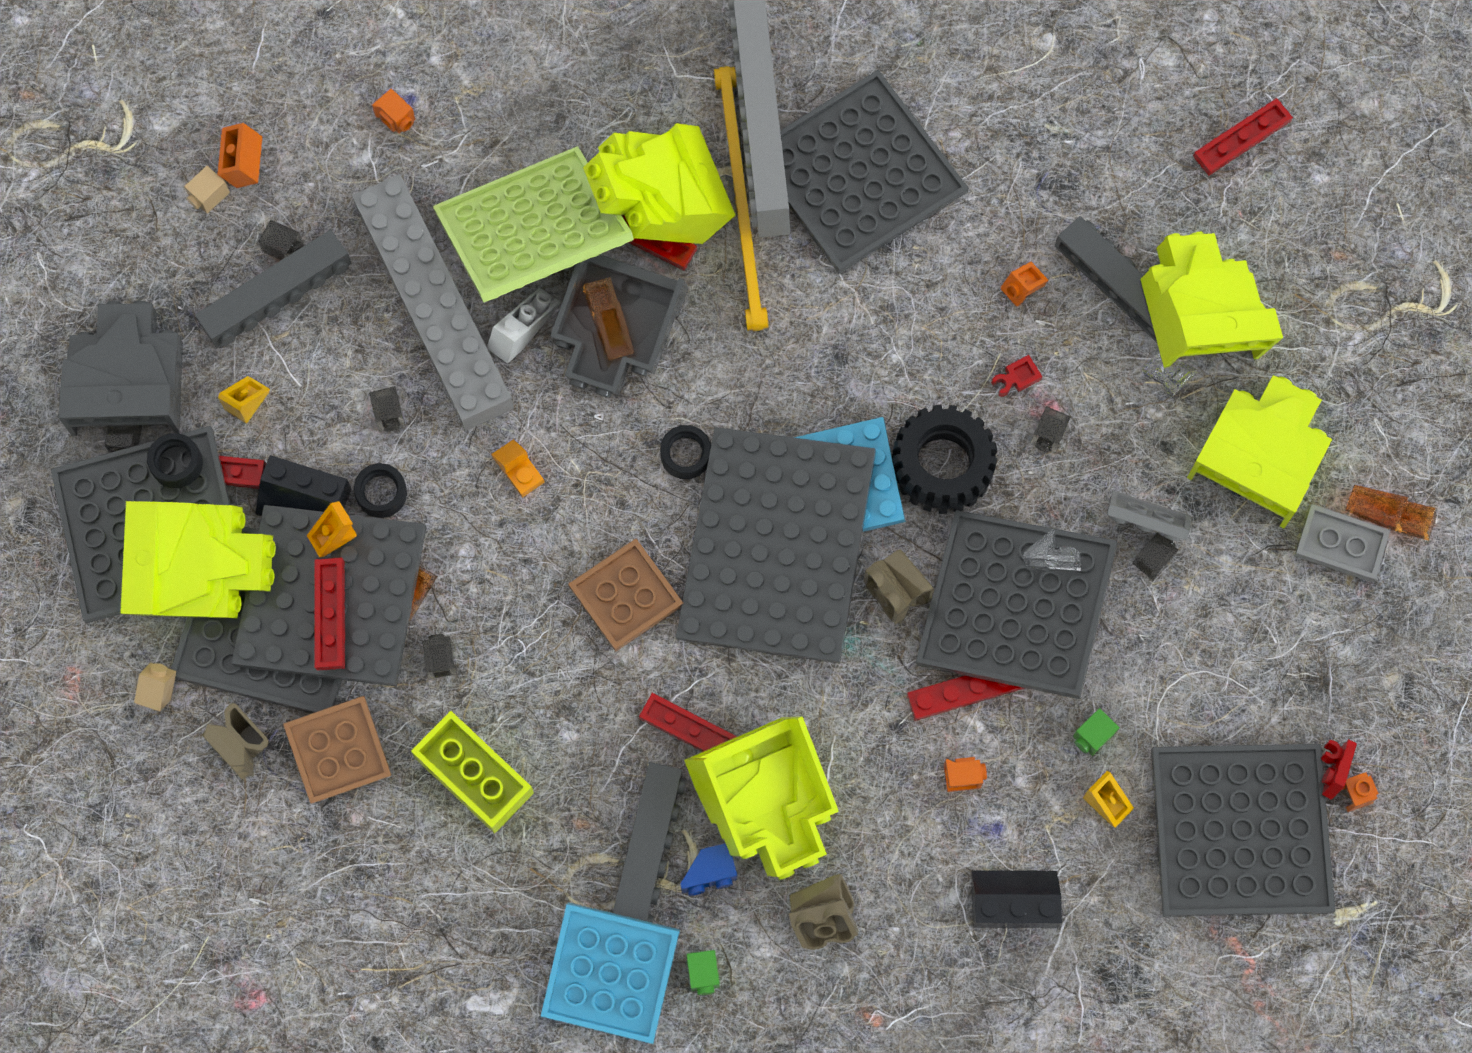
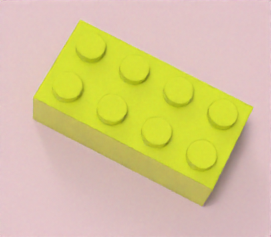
[411,711,534,834]

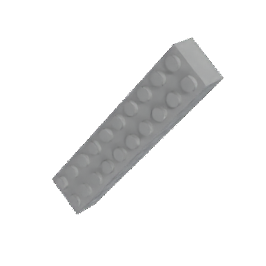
[728,0,790,238]
[352,174,514,431]

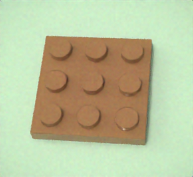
[568,538,683,652]
[283,696,392,804]

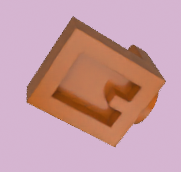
[1001,261,1048,306]

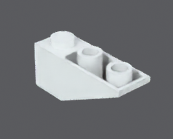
[487,287,560,363]

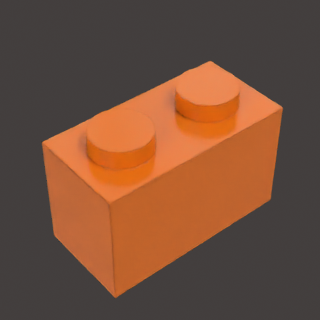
[217,123,262,188]

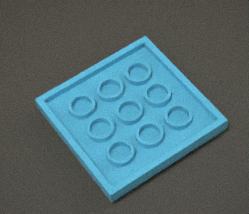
[794,417,906,532]
[541,902,680,1044]

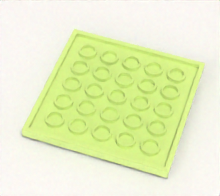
[433,146,634,302]

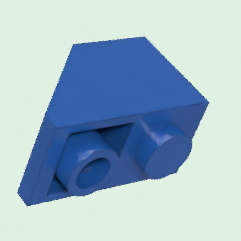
[680,843,737,896]

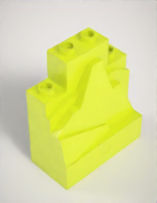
[583,123,735,244]
[1140,231,1283,368]
[1187,375,1332,528]
[121,501,276,618]
[684,716,839,880]

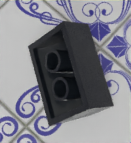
[255,455,351,516]
[971,870,1062,928]

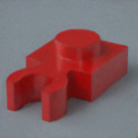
[991,355,1043,397]

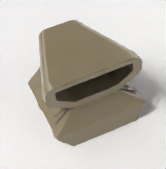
[863,549,934,625]
[201,703,269,780]
[789,874,859,950]

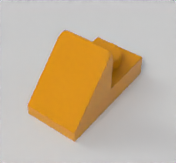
[491,439,545,498]
[306,501,357,558]

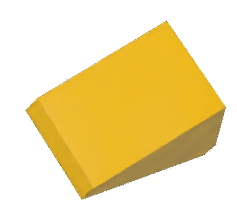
[218,376,270,424]
[1083,771,1134,828]

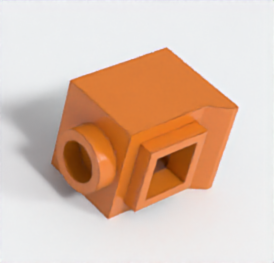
[372,88,415,134]
[944,757,987,792]
[1341,772,1379,812]

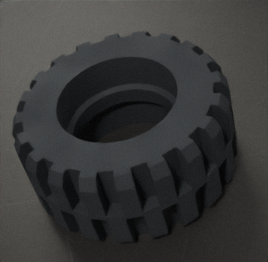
[892,405,997,514]

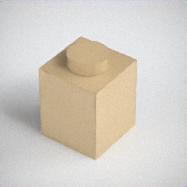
[184,166,230,214]
[134,662,176,712]

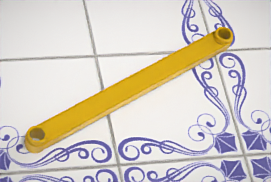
[714,66,769,331]

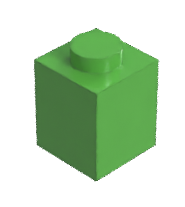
[1073,708,1120,756]
[687,950,720,995]

